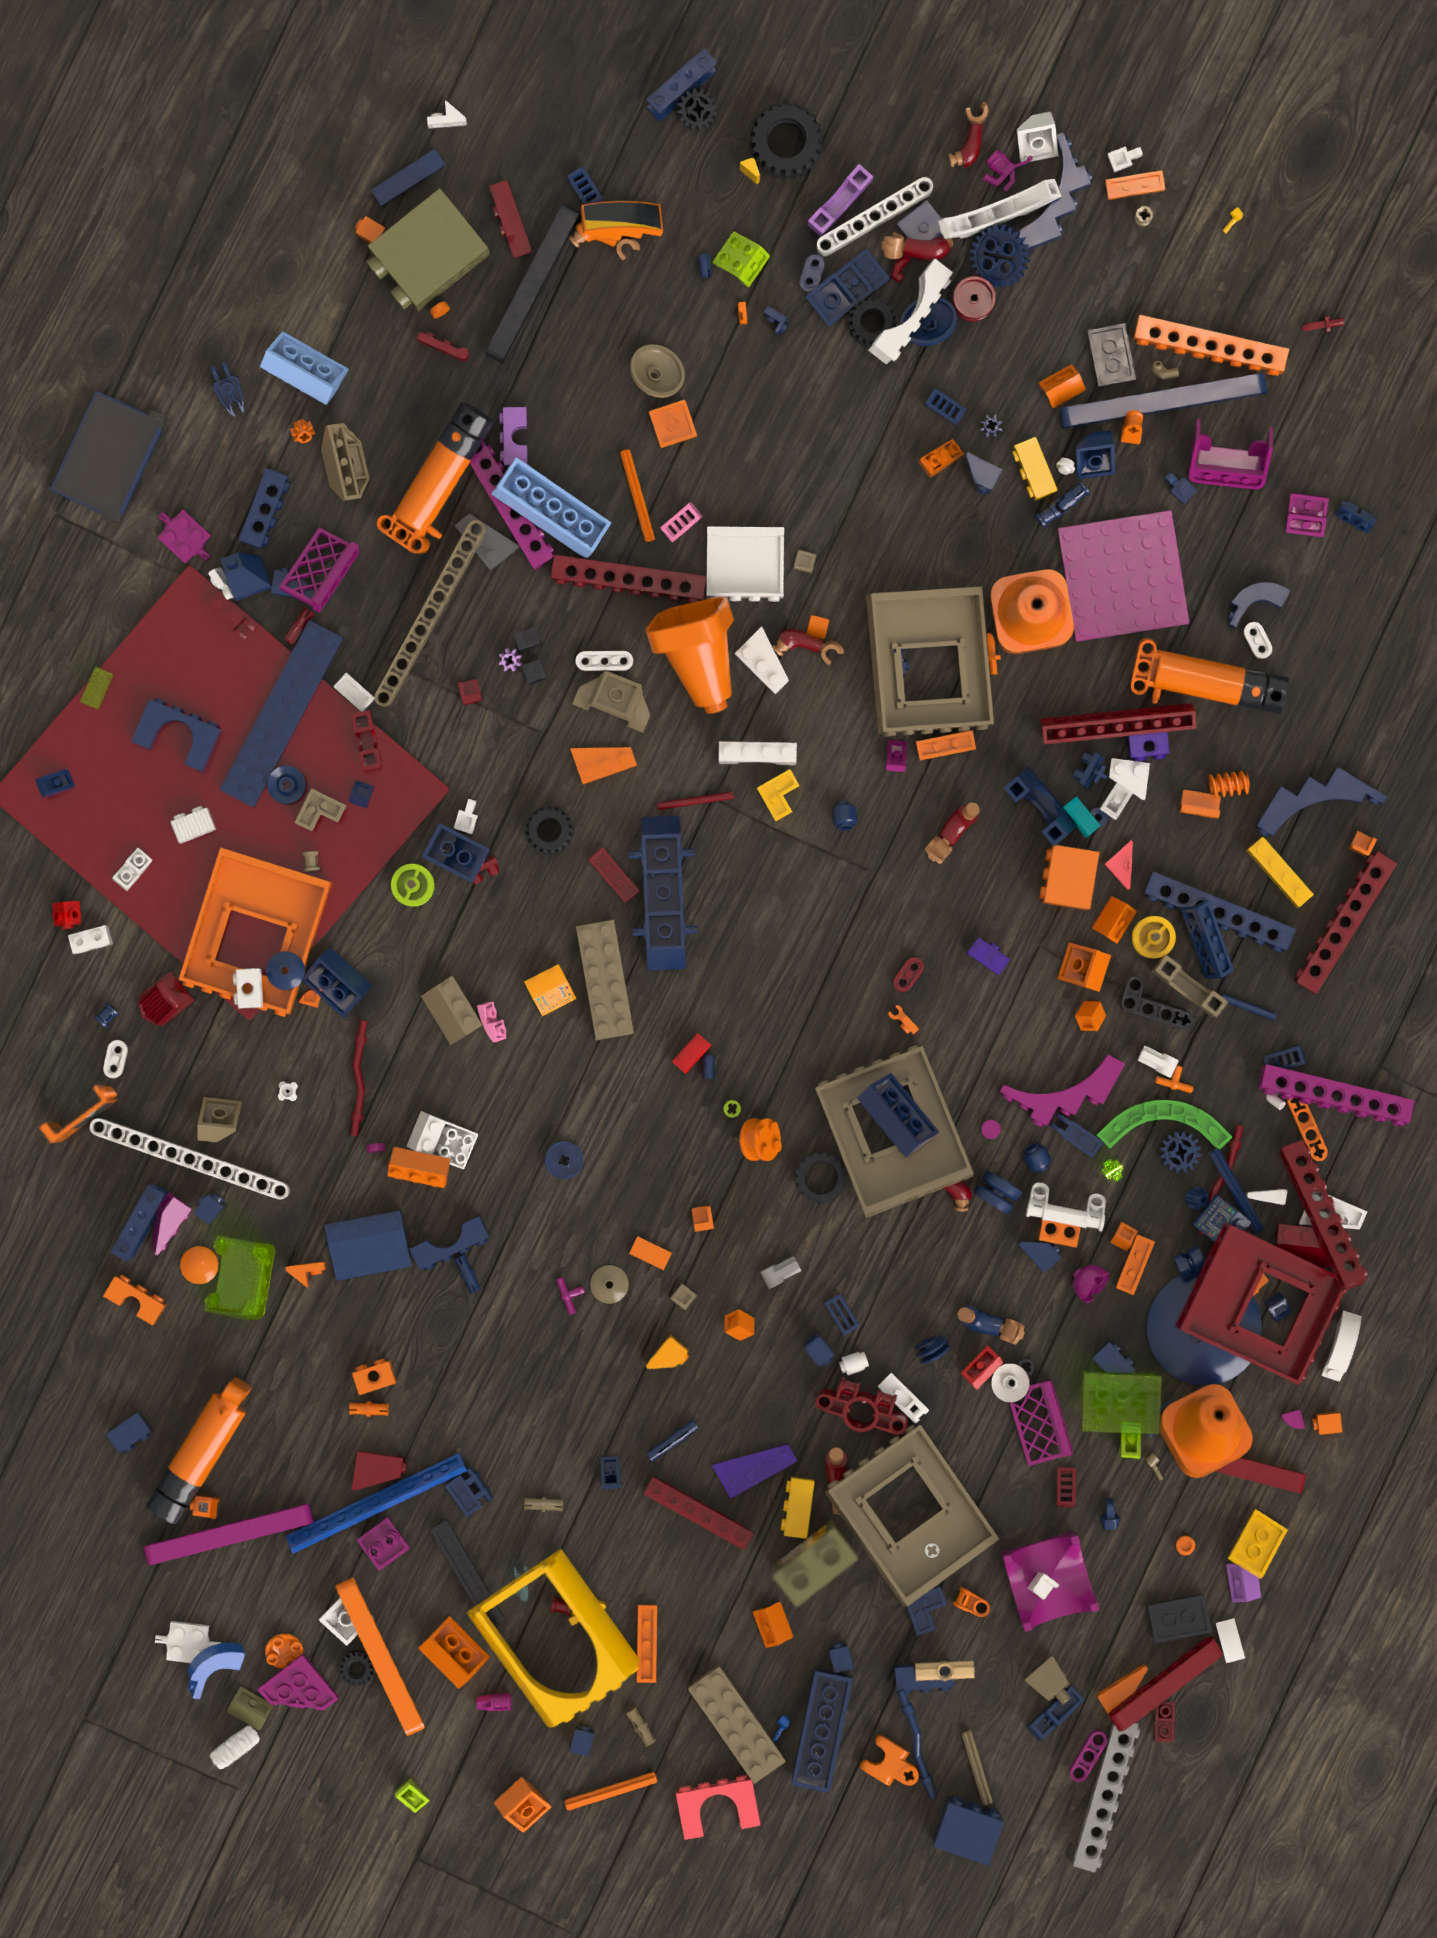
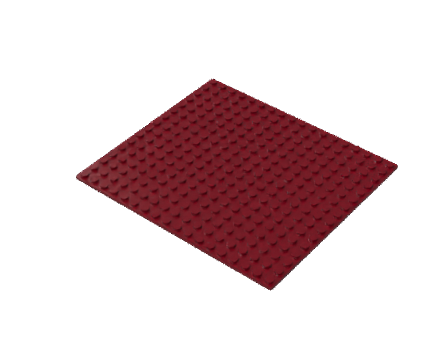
[0,566,449,1020]

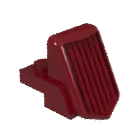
[138,971,194,1027]

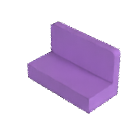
[1226,1563,1261,1602]

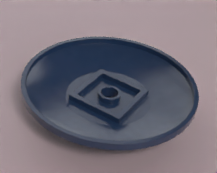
[1146,1271,1262,1386]

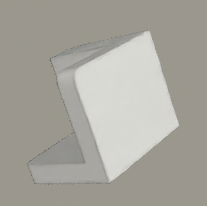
[1028,1572,1059,1600]

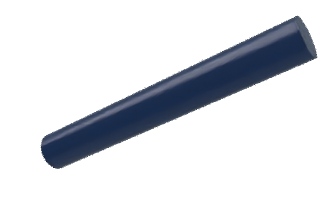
[1222,993,1277,1021]

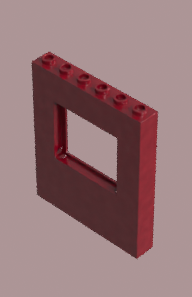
[1175,1222,1347,1385]

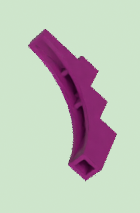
[999,1054,1125,1127]

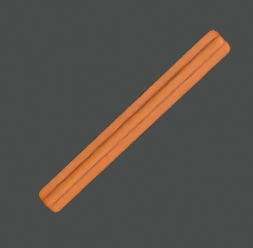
[620,449,655,542]
[565,1772,657,1810]

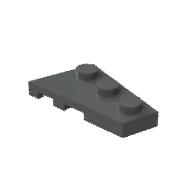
[454,514,520,571]

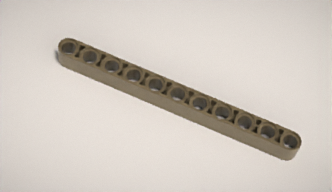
[374,520,486,707]

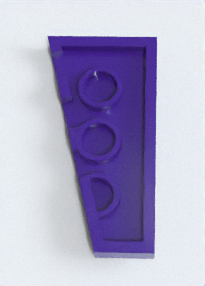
[712,1444,798,1499]

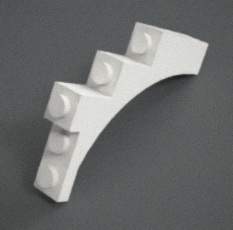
[938,179,1062,239]

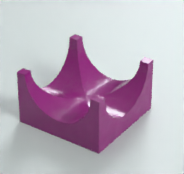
[1001,1531,1099,1632]

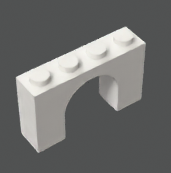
[719,742,797,765]

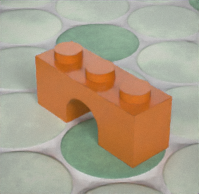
[103,1274,167,1325]

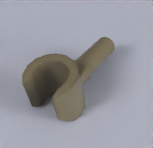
[1146,1453,1163,1481]

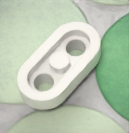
[1243,622,1272,659]
[103,1040,128,1078]

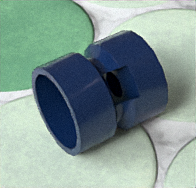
[1173,1246,1205,1279]

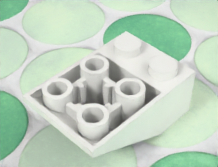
[407,1111,478,1169]

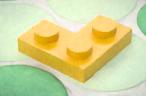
[757,769,799,822]

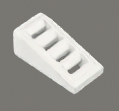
[1245,1189,1287,1205]

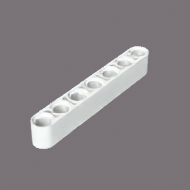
[817,177,933,256]

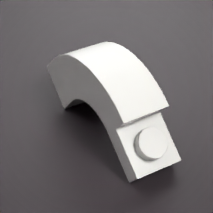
[1321,1310,1362,1382]

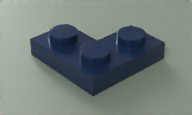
[907,1586,947,1636]

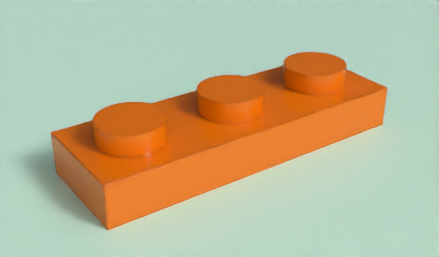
[1105,170,1165,200]
[916,730,976,761]
[1115,1235,1155,1295]

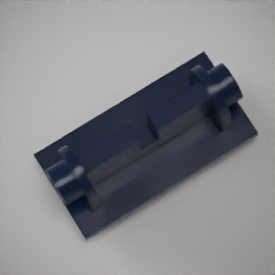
[1335,500,1376,534]

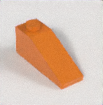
[1096,1664,1148,1713]

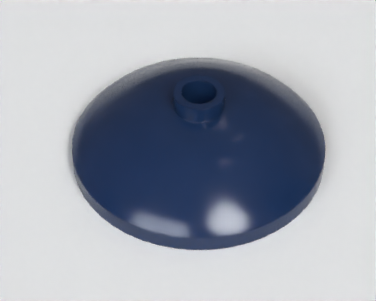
[900,297,958,346]

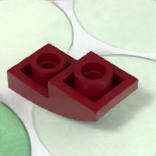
[1154,1702,1175,1742]

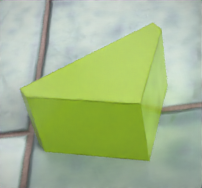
[394,1778,430,1813]

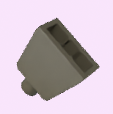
[1025,1656,1071,1705]

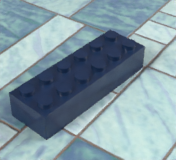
[791,1668,853,1793]

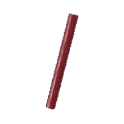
[657,791,734,810]

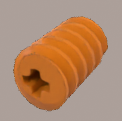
[1208,771,1250,798]

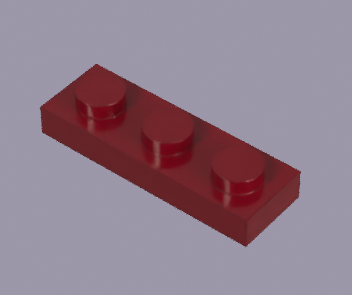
[588,847,640,903]

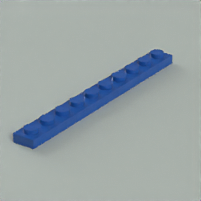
[286,1453,467,1554]

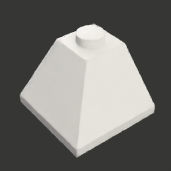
[1017,112,1058,162]

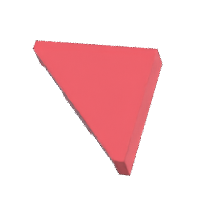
[1104,841,1133,890]

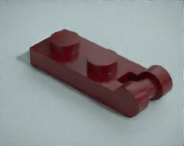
[417,331,469,362]

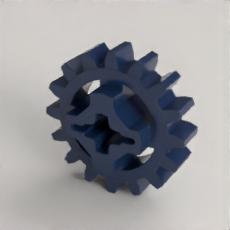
[1159,1131,1201,1173]

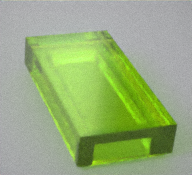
[80,667,114,710]

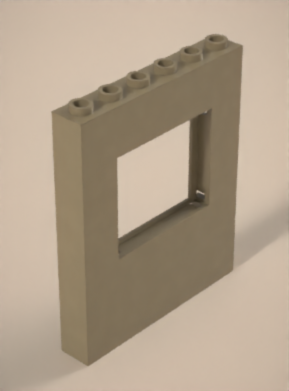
[866,587,994,737]
[815,1045,974,1218]
[825,1425,999,1607]

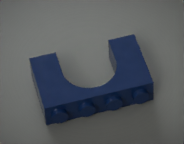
[131,698,222,773]
[1004,766,1078,846]

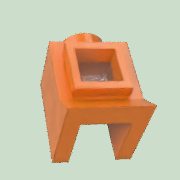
[190,1494,220,1519]

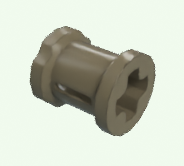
[1134,206,1153,226]
[302,851,321,872]

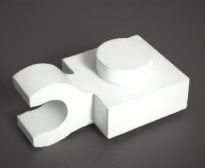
[1107,147,1143,172]
[454,799,478,834]

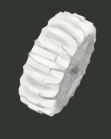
[210,1726,260,1769]

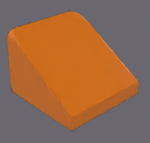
[807,615,829,639]
[1110,1222,1138,1251]

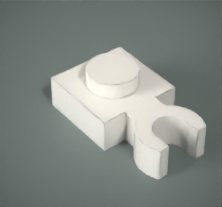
[208,567,234,600]

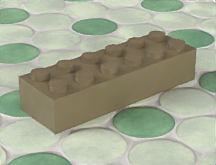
[576,920,634,1040]
[688,1664,786,1784]

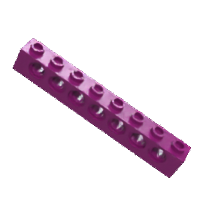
[469,438,555,571]
[1258,1064,1414,1127]

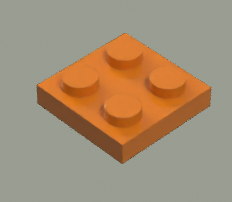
[649,399,697,449]

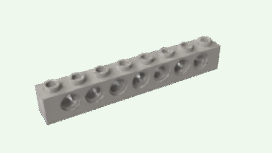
[1072,1722,1141,1872]

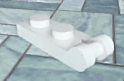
[878,1373,929,1424]

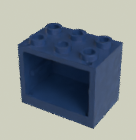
[932,1795,1004,1866]

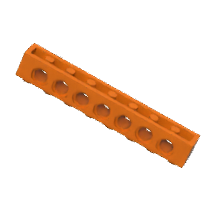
[1133,315,1289,376]

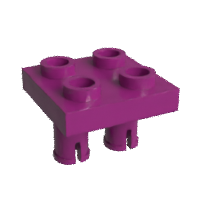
[357,1517,410,1571]

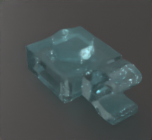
[513,1566,529,1601]

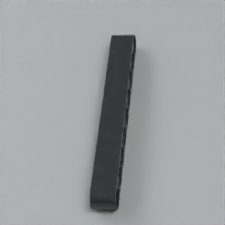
[485,204,580,363]

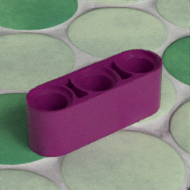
[1069,1729,1107,1782]

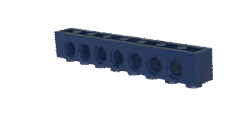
[1143,872,1296,953]

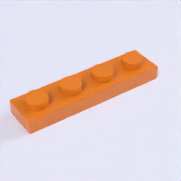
[637,1604,657,1683]

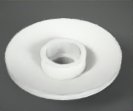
[992,1364,1029,1402]

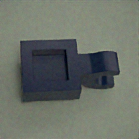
[1164,472,1197,505]

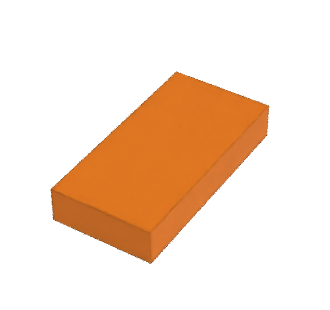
[629,1236,672,1270]

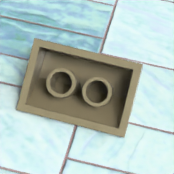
[421,976,483,1045]

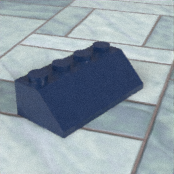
[857,1073,939,1158]

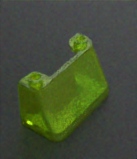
[205,1235,275,1320]

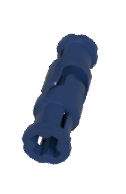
[1034,481,1090,529]

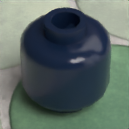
[831,801,858,831]
[1023,1143,1051,1173]

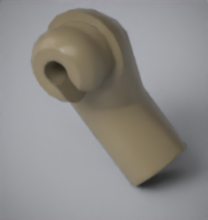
[1152,361,1179,380]

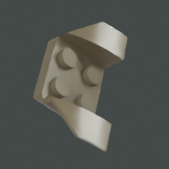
[572,671,650,733]

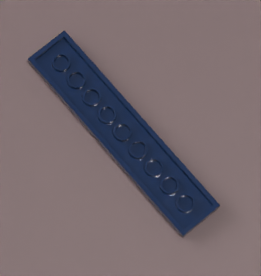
[220,620,344,808]

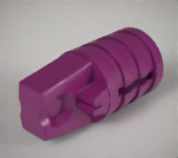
[476,1693,512,1711]

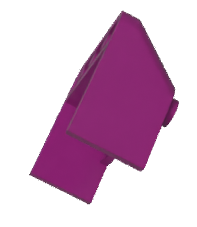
[1189,419,1273,489]

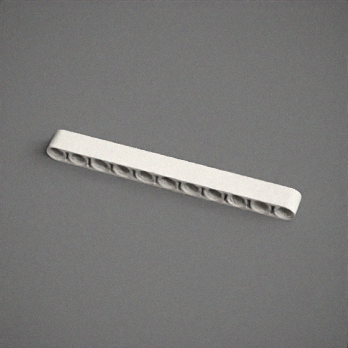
[90,1118,290,1199]

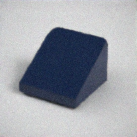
[349,780,375,808]
[1264,1292,1292,1322]

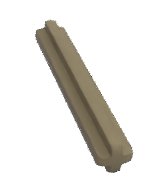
[962,1730,992,1805]

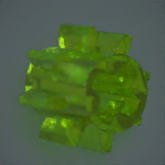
[1101,1158,1125,1182]

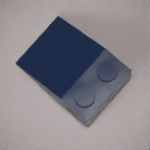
[422,823,490,884]

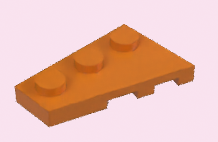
[570,747,637,785]

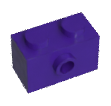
[967,937,1010,975]

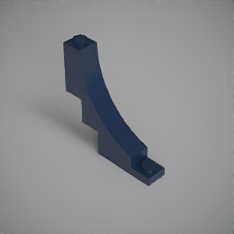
[1255,767,1387,837]

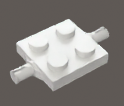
[155,1621,221,1663]

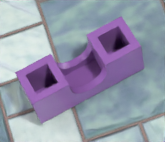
[500,407,528,467]

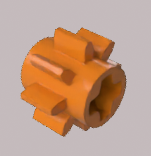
[290,419,315,444]

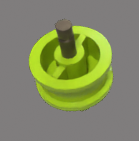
[391,864,435,907]

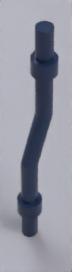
[897,1689,937,1799]

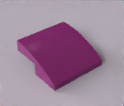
[1285,492,1329,537]

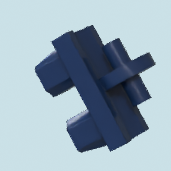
[1073,752,1107,789]

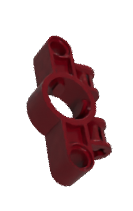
[816,1377,908,1435]

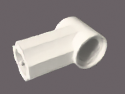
[1137,1046,1179,1078]

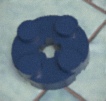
[545,1141,583,1180]

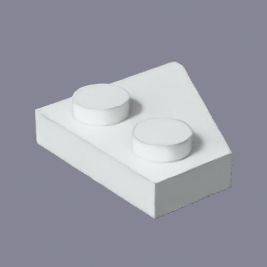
[1109,758,1150,800]

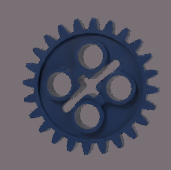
[970,224,1031,287]

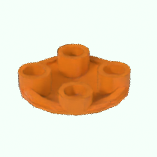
[180,1246,218,1284]
[265,1634,303,1668]

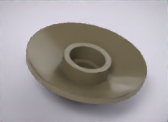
[590,1265,629,1304]

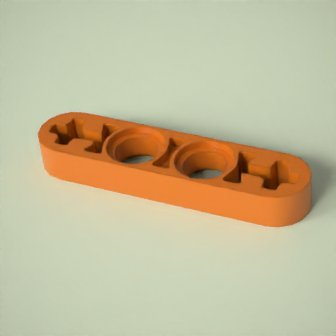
[1286,1091,1328,1161]

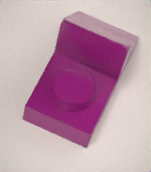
[886,740,907,772]

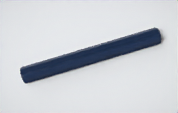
[1209,1148,1263,1233]

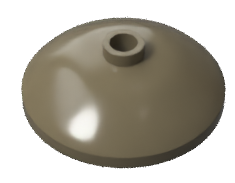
[630,344,685,398]

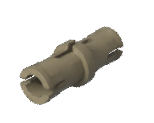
[524,1497,563,1512]
[626,1707,656,1747]

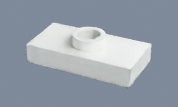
[333,673,375,712]

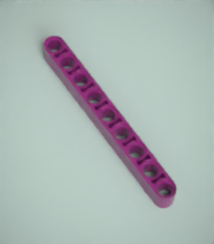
[143,1504,313,1565]

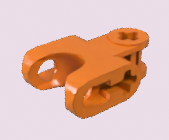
[859,1734,919,1786]

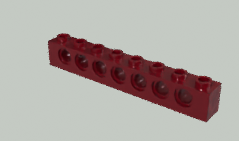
[551,555,706,603]
[1040,703,1197,744]
[1295,852,1397,994]
[1279,1140,1367,1292]

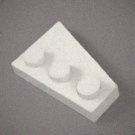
[735,627,789,694]
[1298,1194,1367,1229]

